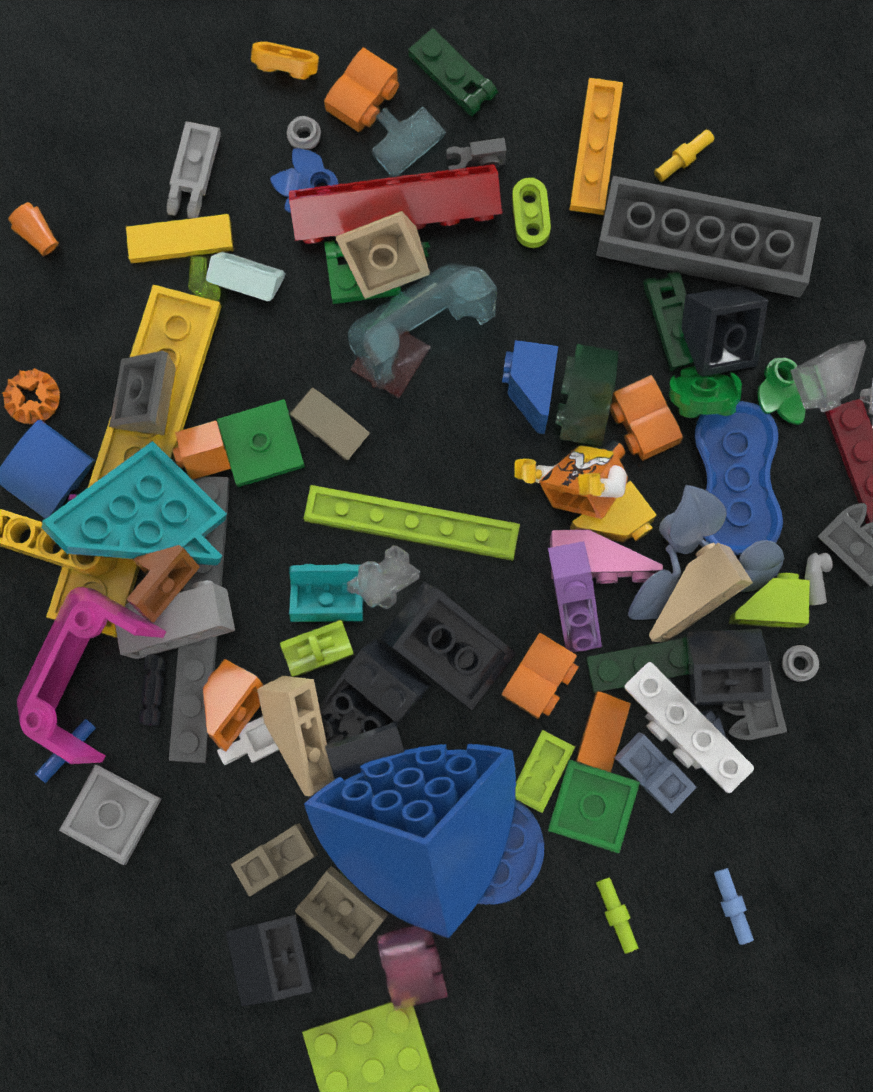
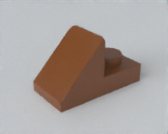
[126,545,200,623]

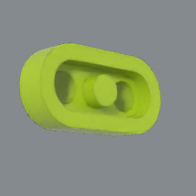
[512,178,551,248]

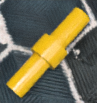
[654,129,714,182]

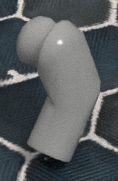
[805,553,832,605]

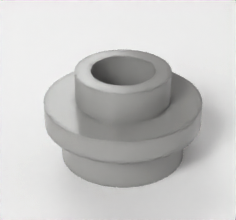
[287,116,321,150]
[782,645,819,682]

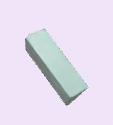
[206,251,286,301]

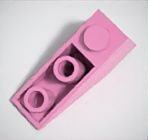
[550,529,663,584]

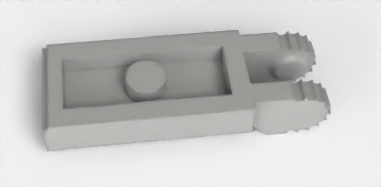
[167,121,221,219]

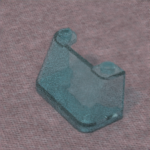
[348,263,497,390]

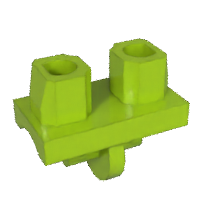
[280,620,354,677]

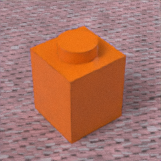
[172,421,231,480]

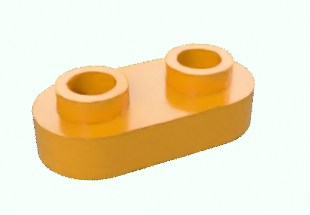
[251,42,319,79]

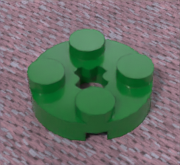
[669,366,742,418]

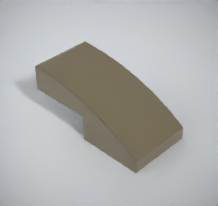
[289,388,370,460]
[231,823,318,897]

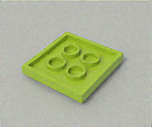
[302,995,440,1092]

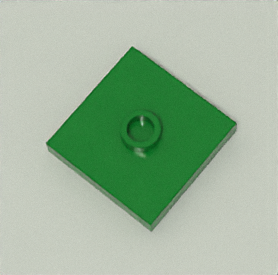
[217,399,305,488]
[547,760,640,853]

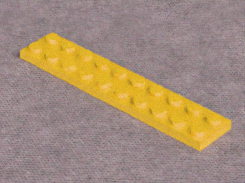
[46,285,221,638]

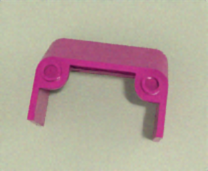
[17,587,167,764]

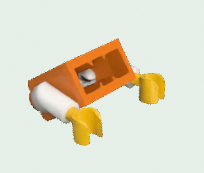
[514,440,628,519]

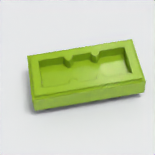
[515,730,575,813]

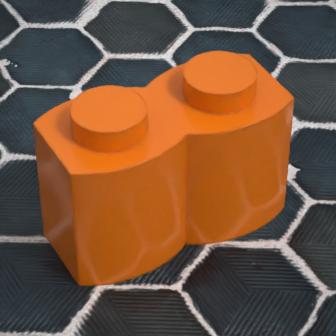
[324,47,399,132]
[609,375,683,461]
[501,633,579,719]

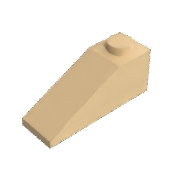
[649,543,753,642]
[257,676,334,796]

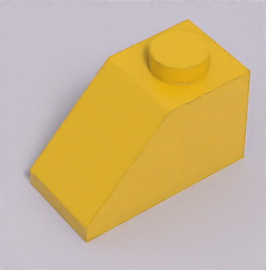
[570,481,656,542]

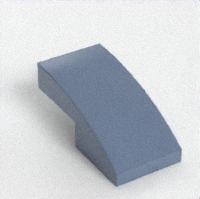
[614,732,697,814]

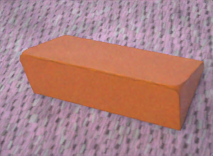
[576,691,631,772]

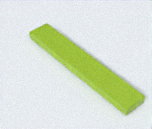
[304,485,520,561]

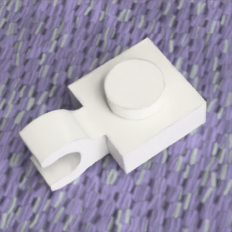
[217,716,279,765]

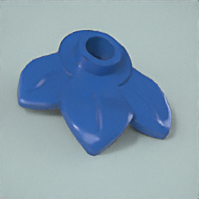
[270,148,338,213]

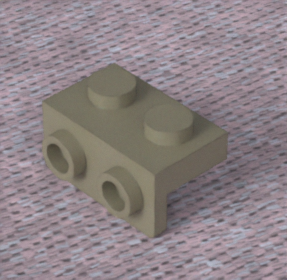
[295,866,388,959]

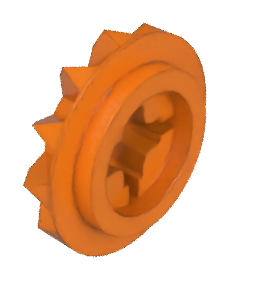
[2,368,60,424]

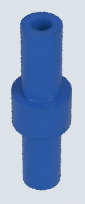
[35,719,96,784]

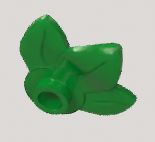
[758,358,821,425]

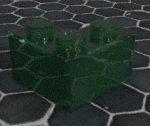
[555,344,619,447]

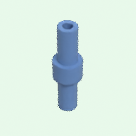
[714,868,754,945]

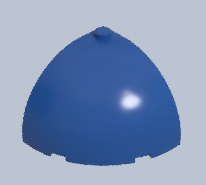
[304,744,516,938]

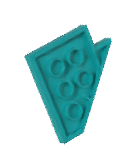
[42,441,227,566]

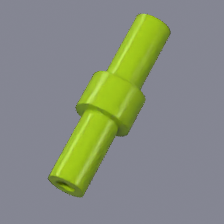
[596,877,638,954]

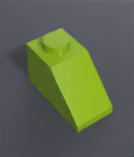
[729,573,810,628]

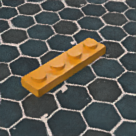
[570,78,623,215]

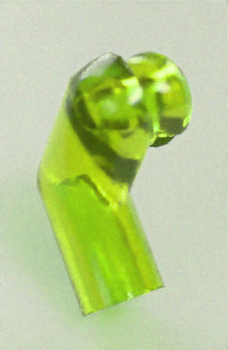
[189,256,221,301]

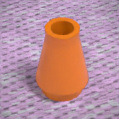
[8,202,59,256]

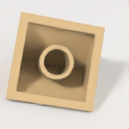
[336,211,429,299]

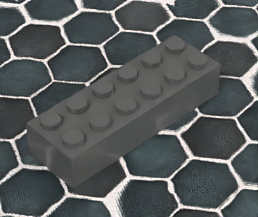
[596,176,821,297]

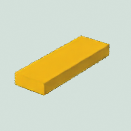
[126,214,234,263]

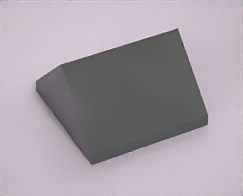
[109,351,176,435]

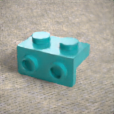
[289,563,364,622]

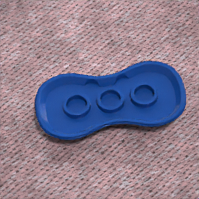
[695,401,783,555]

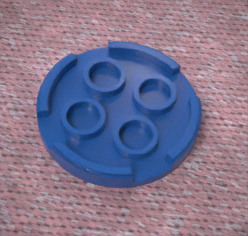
[478,799,544,905]

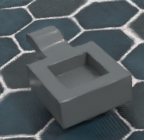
[446,138,507,170]

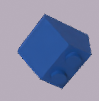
[502,340,558,434]

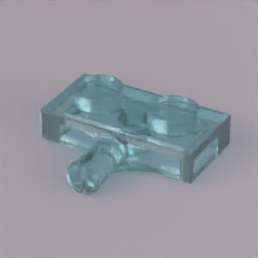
[372,107,446,177]

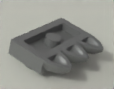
[817,503,873,587]
[722,661,787,741]

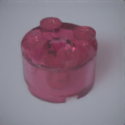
[377,925,448,1010]

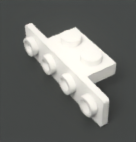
[624,662,754,793]

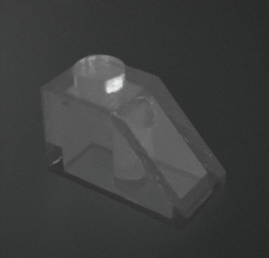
[791,340,866,412]

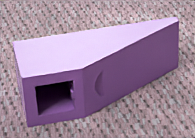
[548,541,602,652]

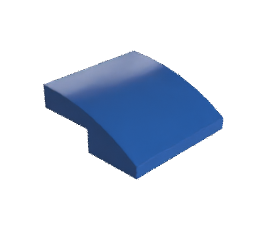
[0,420,95,519]

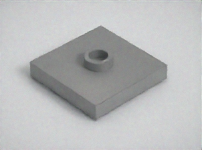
[59,764,161,865]

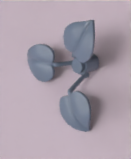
[628,485,785,620]

